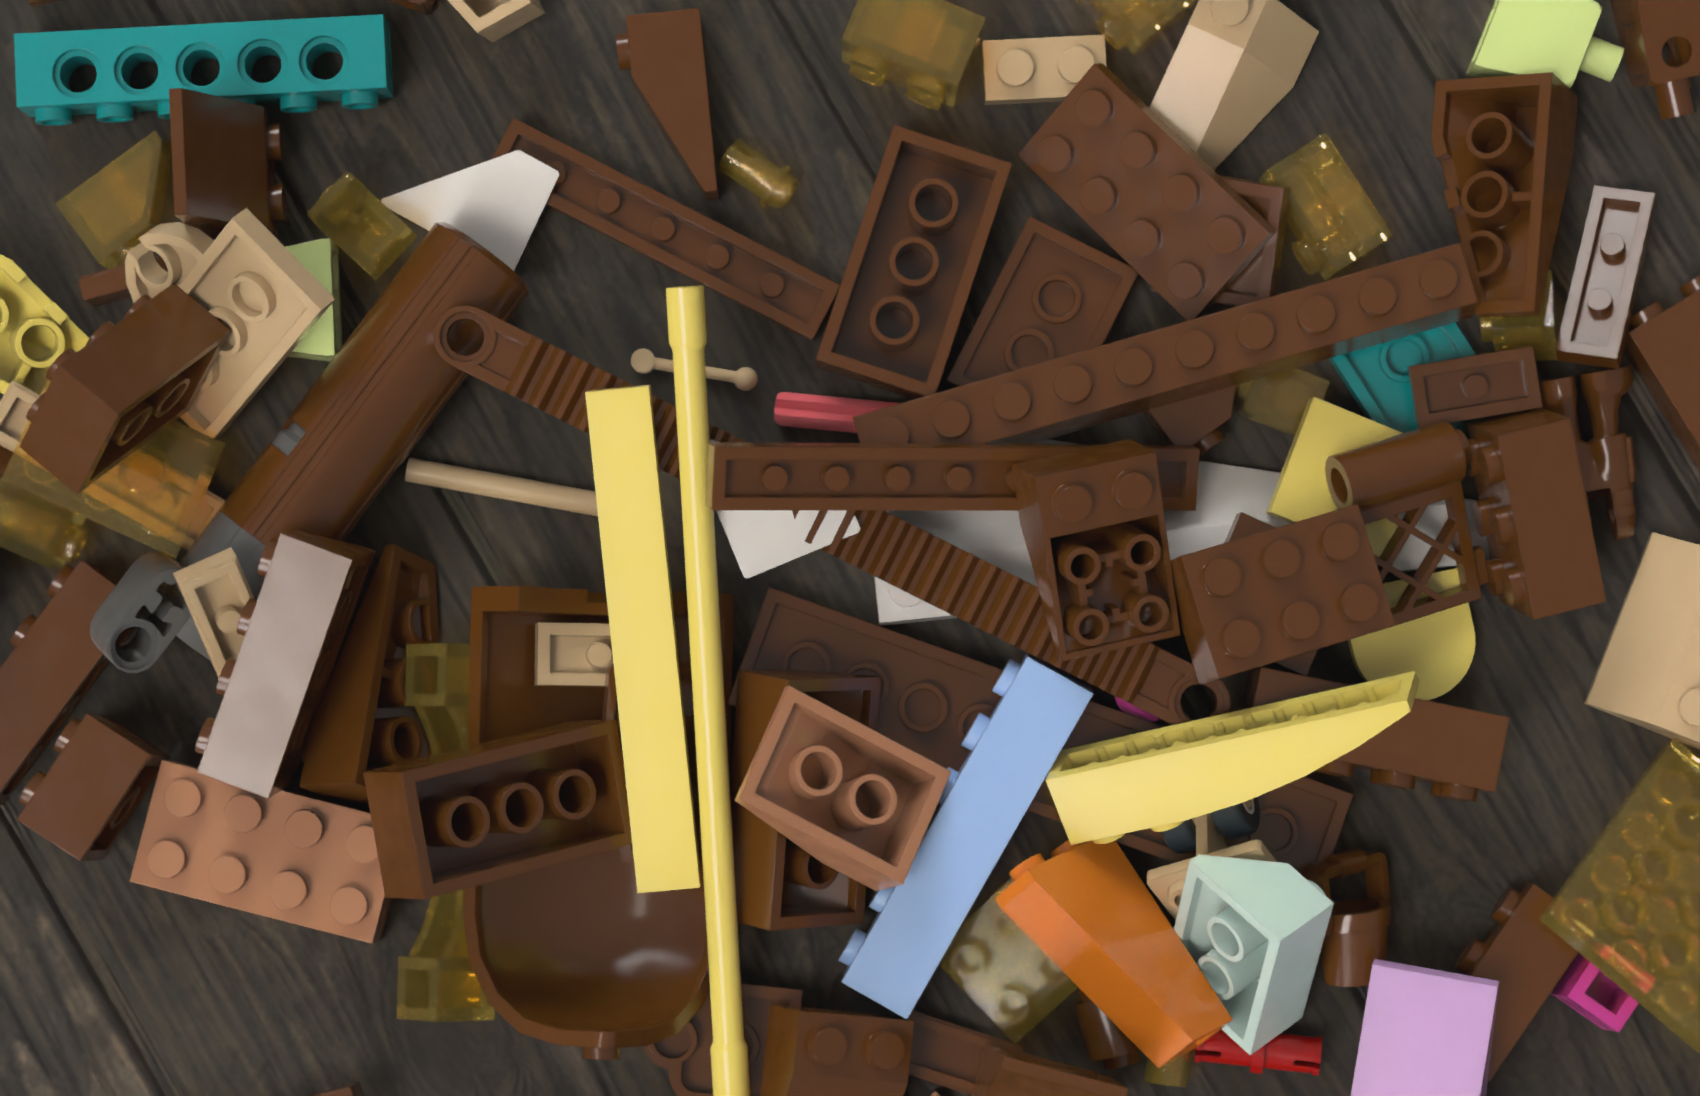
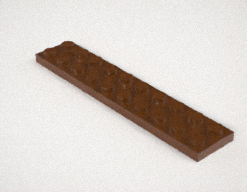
[729,587,1353,878]

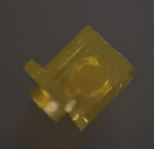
[307,172,418,281]

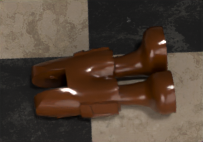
[1538,365,1637,541]

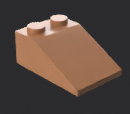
[735,686,952,891]

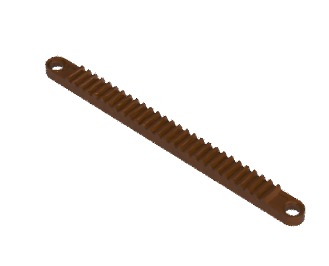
[433,305,1231,725]

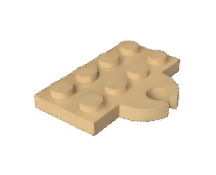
[125,208,335,445]

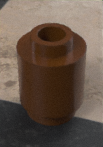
[1074,987,1141,1070]

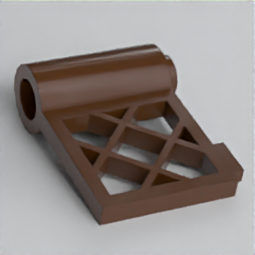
[1325,421,1489,634]

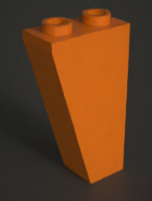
[994,840,1233,1068]

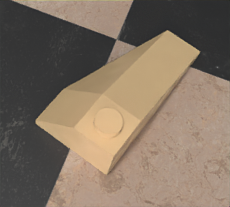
[1149,0,1319,170]

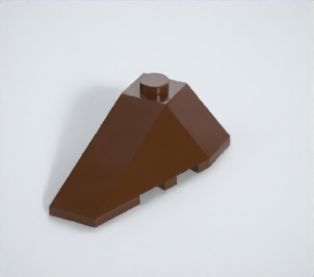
[1431,72,1578,317]
[300,544,446,809]

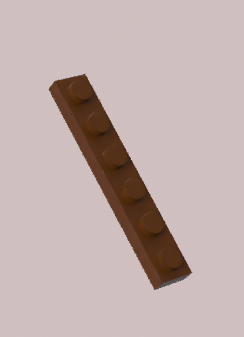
[492,118,840,343]

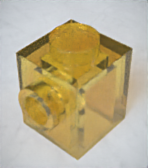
[1480,270,1558,361]

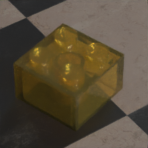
[842,0,986,110]

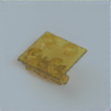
[939,878,1078,1044]

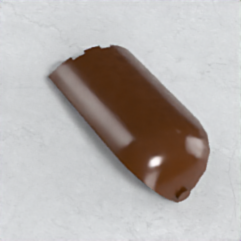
[463,586,734,1060]

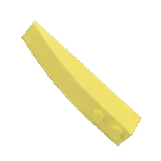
[1045,671,1419,845]

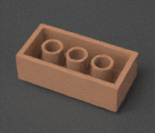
[130,760,392,944]

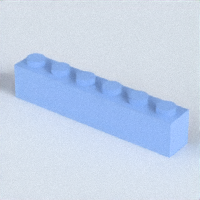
[838,653,1093,1019]

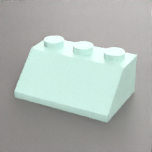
[1174,854,1334,1055]

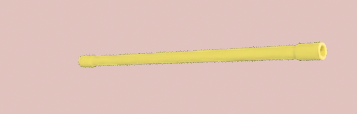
[666,286,751,1096]

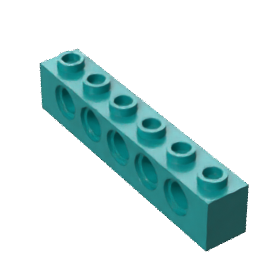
[14,14,394,126]

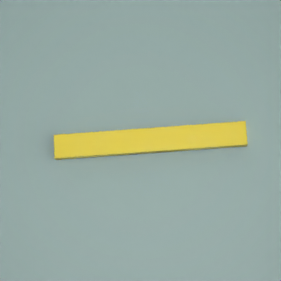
[585,385,702,893]

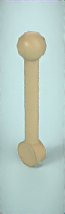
[631,349,758,391]

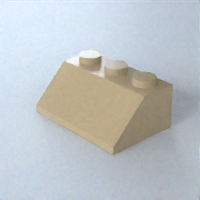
[1584,532,1700,749]

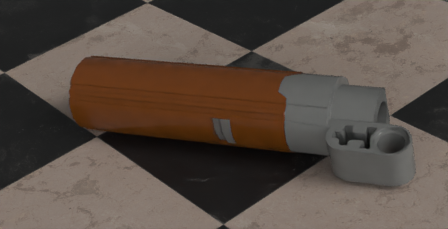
[90,222,530,673]

